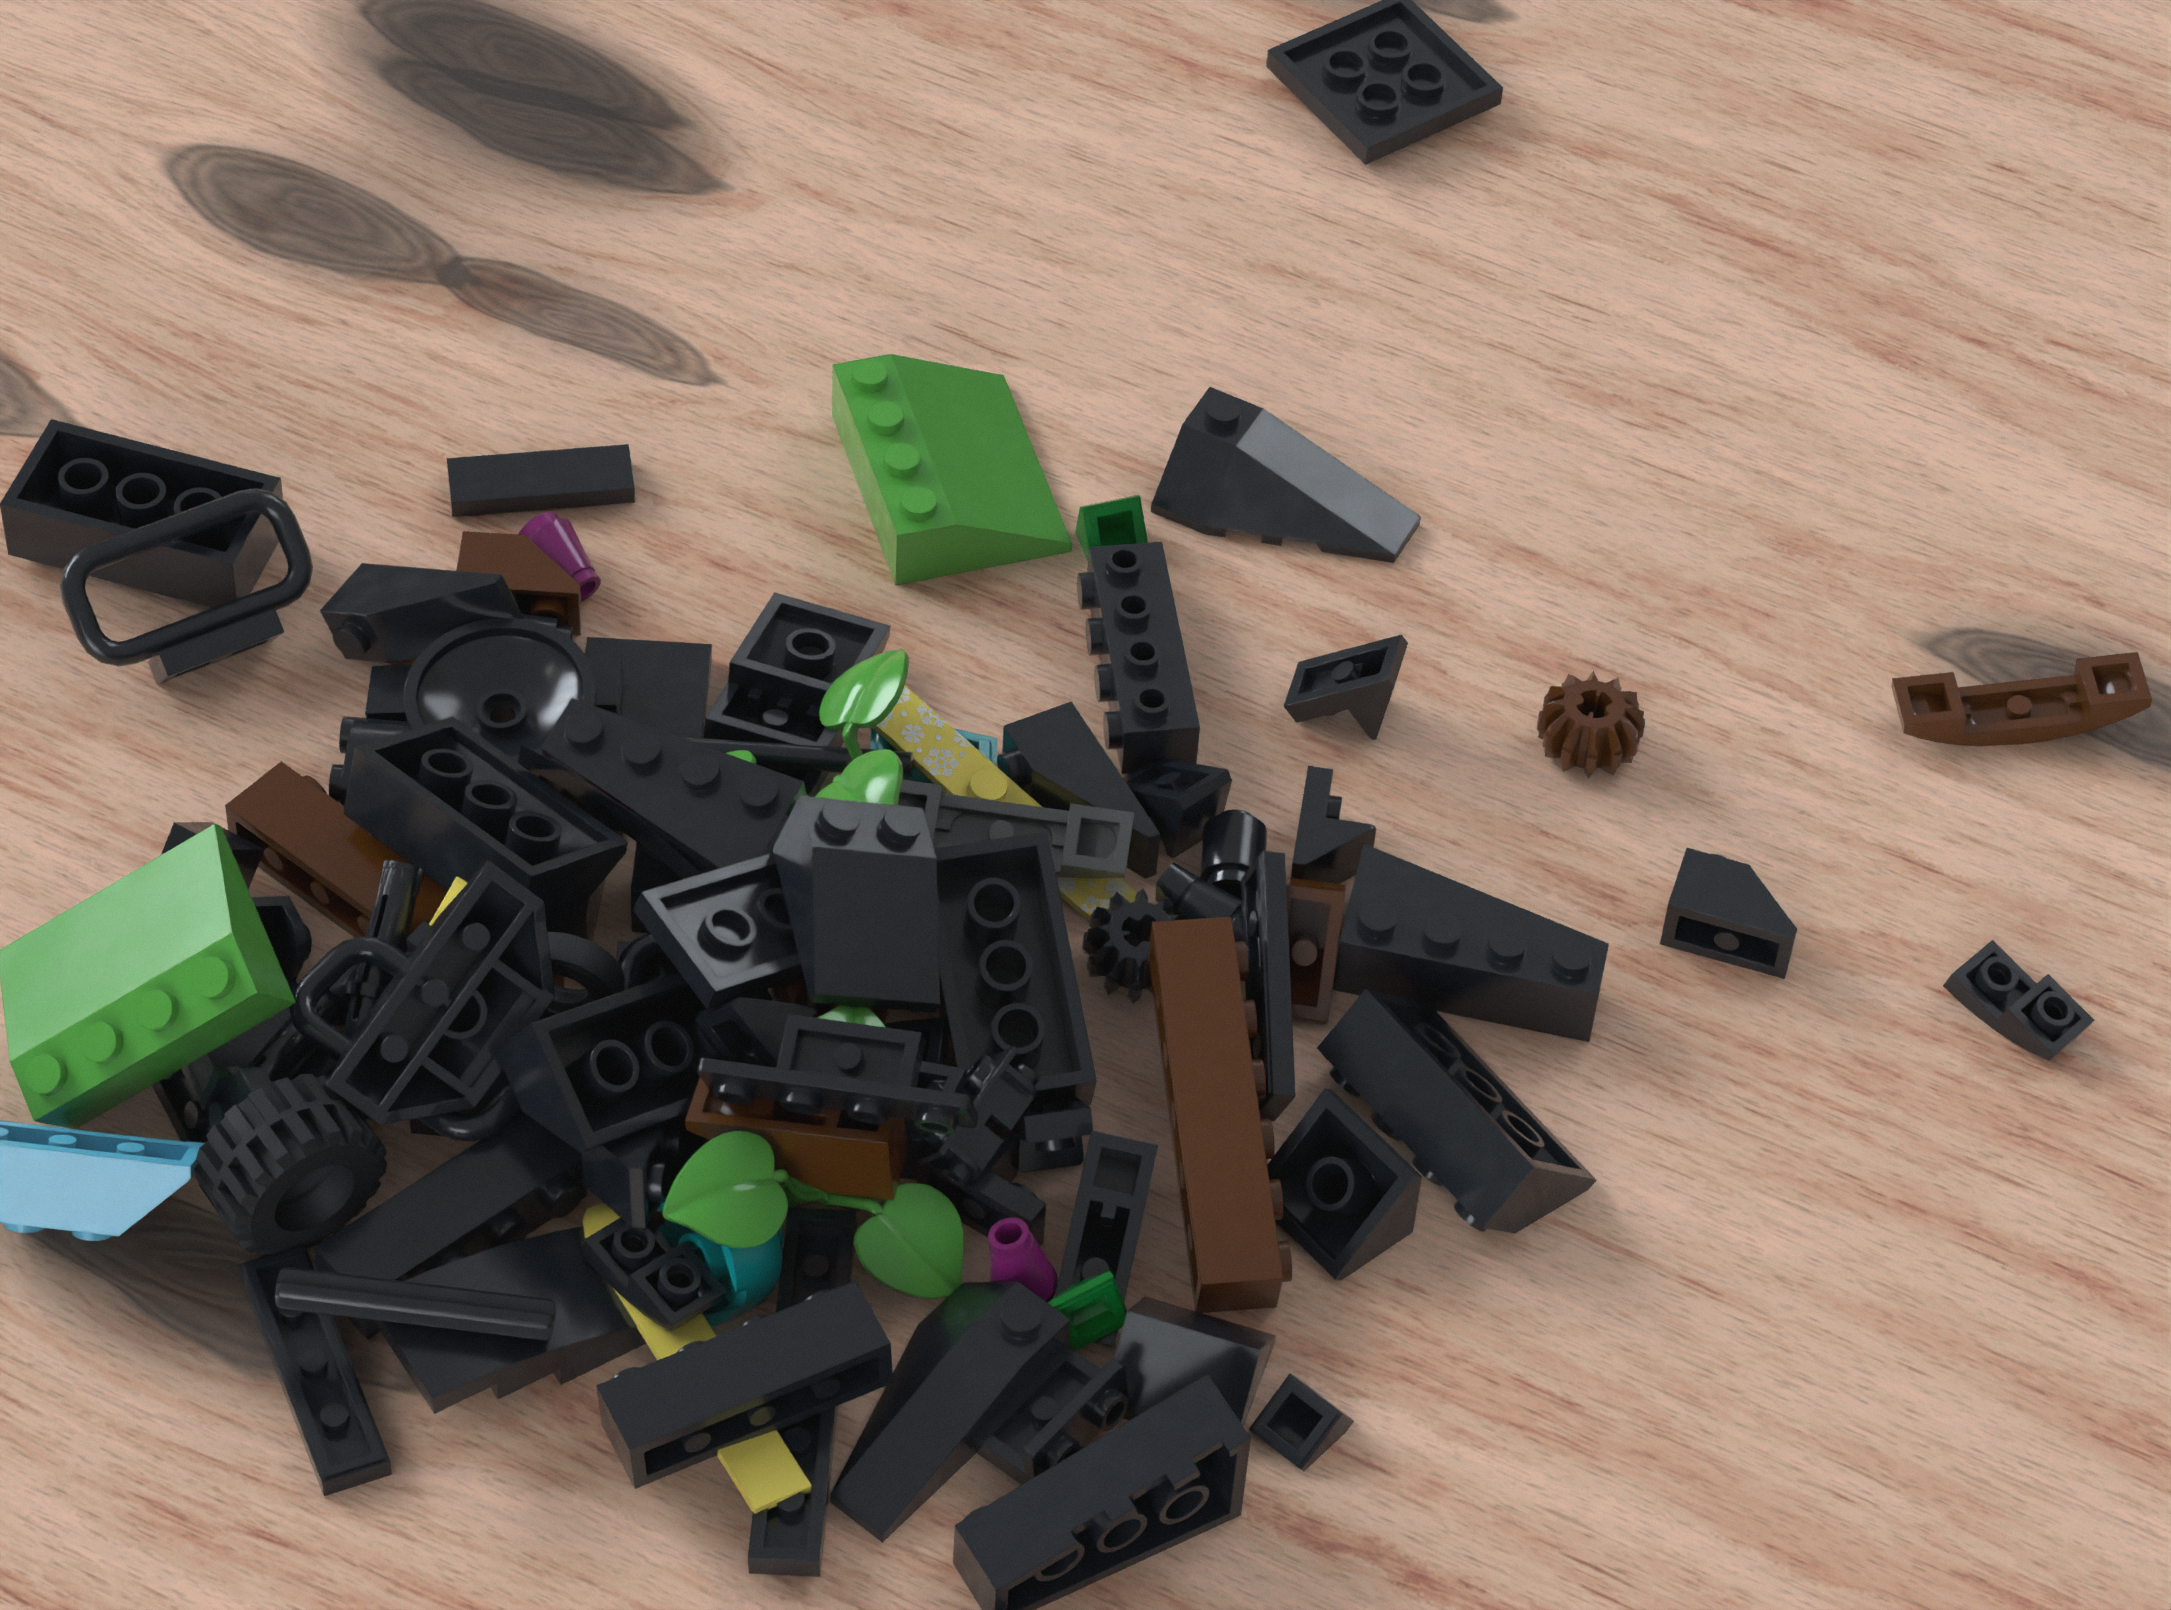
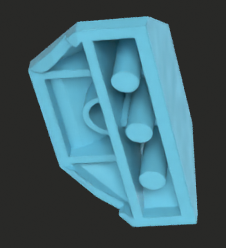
[0,1120,205,1241]

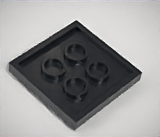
[1266,0,1503,165]

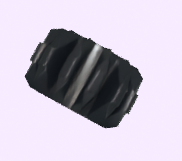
[1082,888,1188,1004]

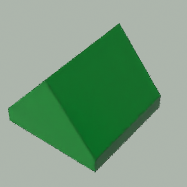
[1075,495,1148,561]

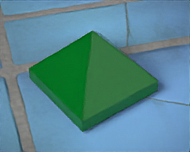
[1048,1271,1127,1351]

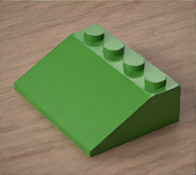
[832,354,1072,585]
[0,824,296,1129]

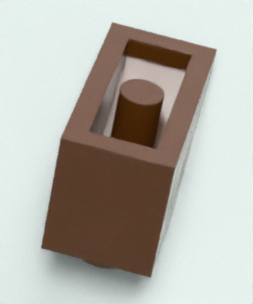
[1286,877,1346,1022]

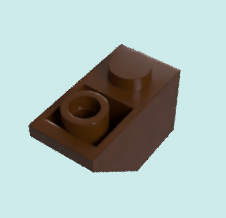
[456,531,582,635]

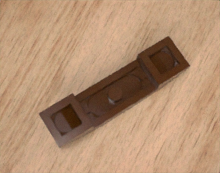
[1891,652,2152,746]

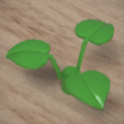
[726,649,909,805]
[662,1005,964,1299]

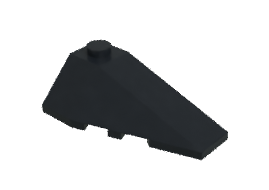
[1151,387,1421,563]
[830,1281,1070,1543]

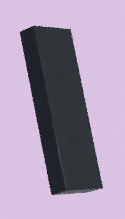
[447,444,635,517]

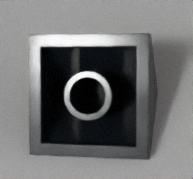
[1267,1088,1422,1280]
[1115,1296,1276,1427]

